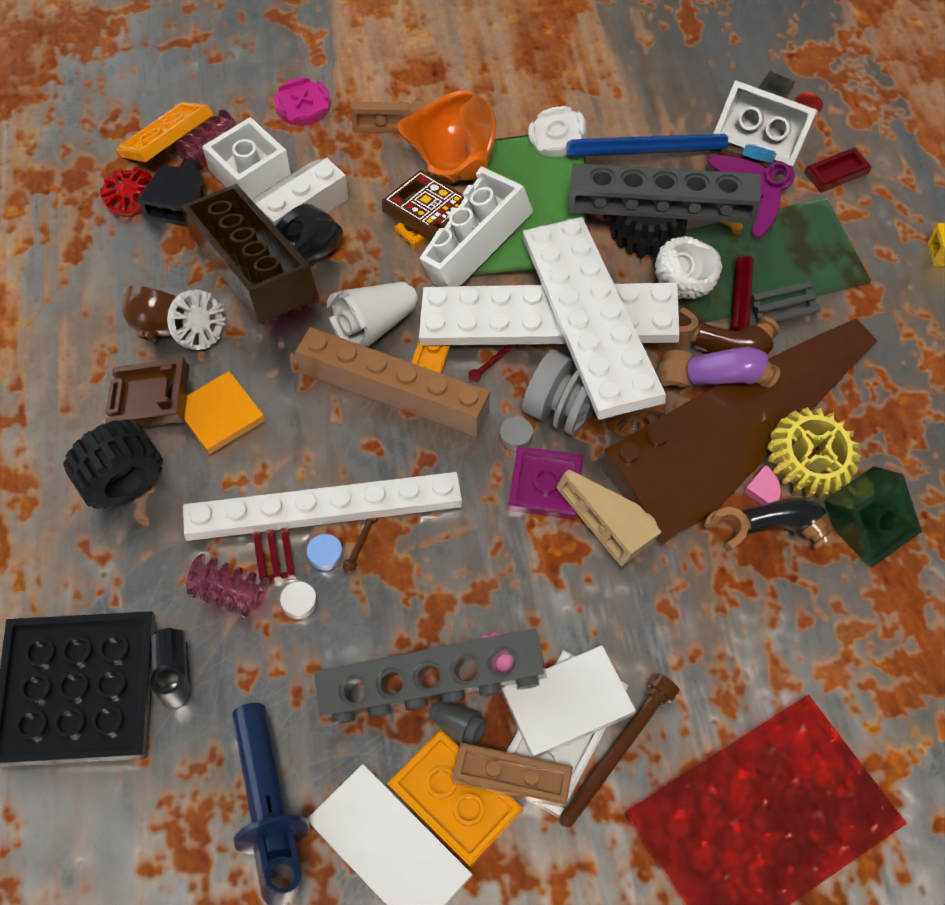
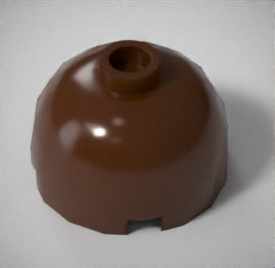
[122,286,190,342]

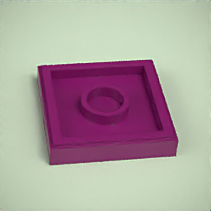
[508,446,584,520]

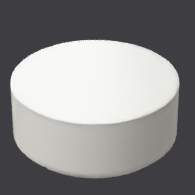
[280,581,317,619]

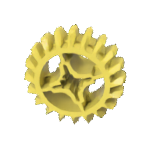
[767,407,861,498]

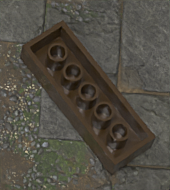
[181,184,319,324]

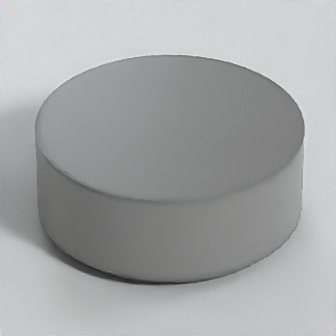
[500,416,533,451]

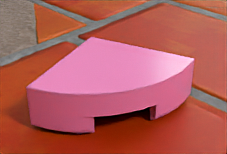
[744,465,781,505]

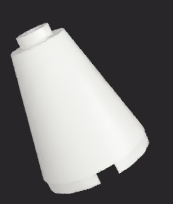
[327,282,418,347]

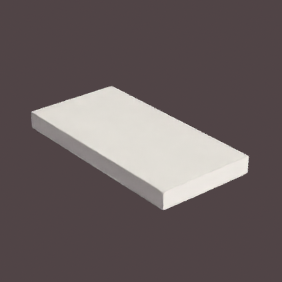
[307,764,472,905]

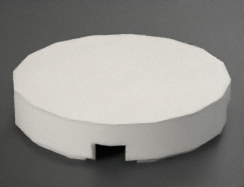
[528,106,587,157]

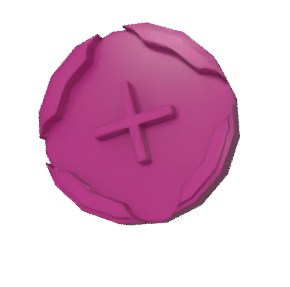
[273,77,331,126]

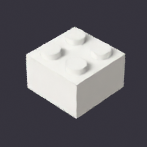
[202,117,291,200]

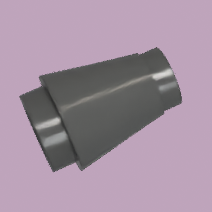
[429,699,487,746]

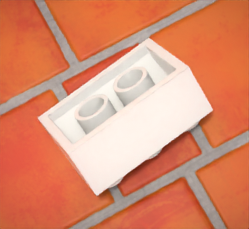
[713,80,819,166]
[252,158,349,236]

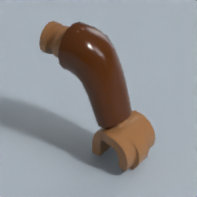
[662,307,780,355]

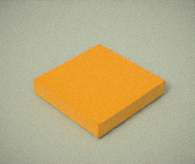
[184,371,265,455]

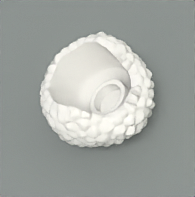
[655,236,722,299]

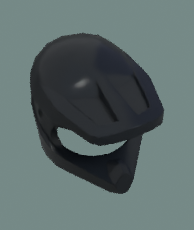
[275,204,343,266]

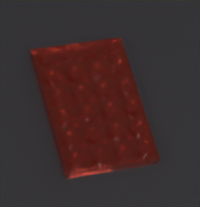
[624,694,907,905]

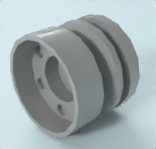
[522,350,594,437]

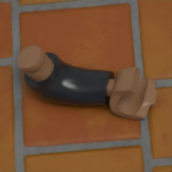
[703,497,836,552]

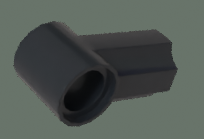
[149,628,192,708]

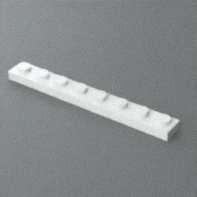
[183,472,462,541]

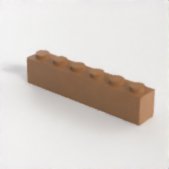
[295,327,490,437]

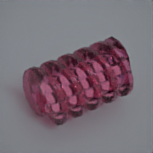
[175,109,236,170]
[186,553,270,618]

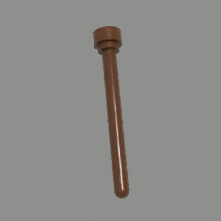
[559,673,680,828]

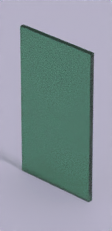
[648,198,871,324]

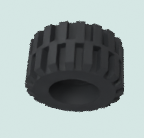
[611,215,688,257]
[64,419,163,509]

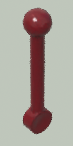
[468,344,519,383]

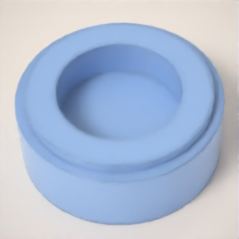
[307,534,343,571]

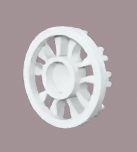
[167,290,225,350]

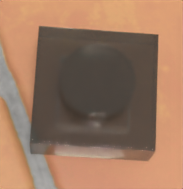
[758,71,795,99]

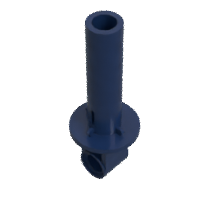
[232,703,310,905]

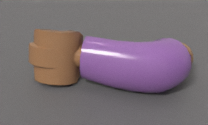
[656,346,780,396]

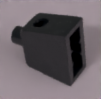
[138,159,207,227]

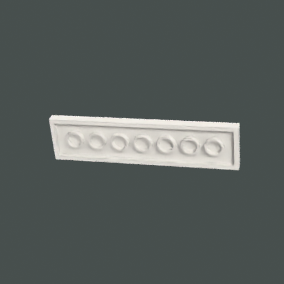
[523,217,666,420]
[419,283,679,345]

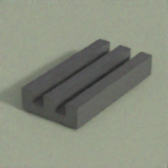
[751,281,821,322]

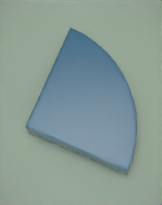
[742,144,777,163]

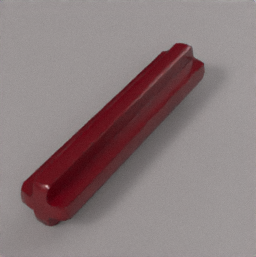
[731,254,754,331]

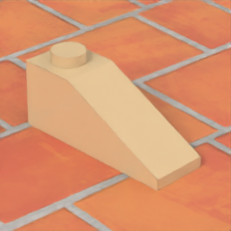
[556,469,661,567]

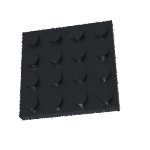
[0,611,156,767]

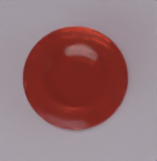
[794,93,823,119]

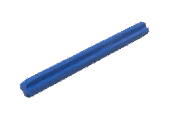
[566,134,729,157]

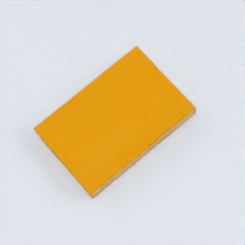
[117,102,214,162]
[387,729,524,868]

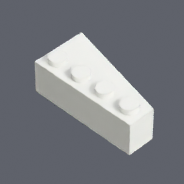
[419,166,533,287]

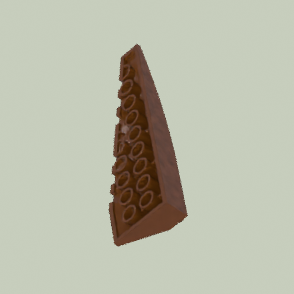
[601,318,877,545]

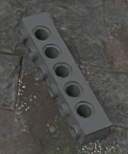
[569,163,761,223]
[314,628,547,724]

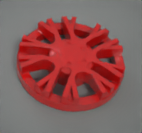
[100,167,152,216]

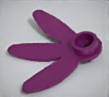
[708,155,794,238]

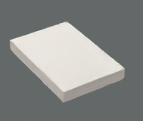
[502,645,636,758]

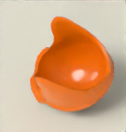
[397,90,497,184]

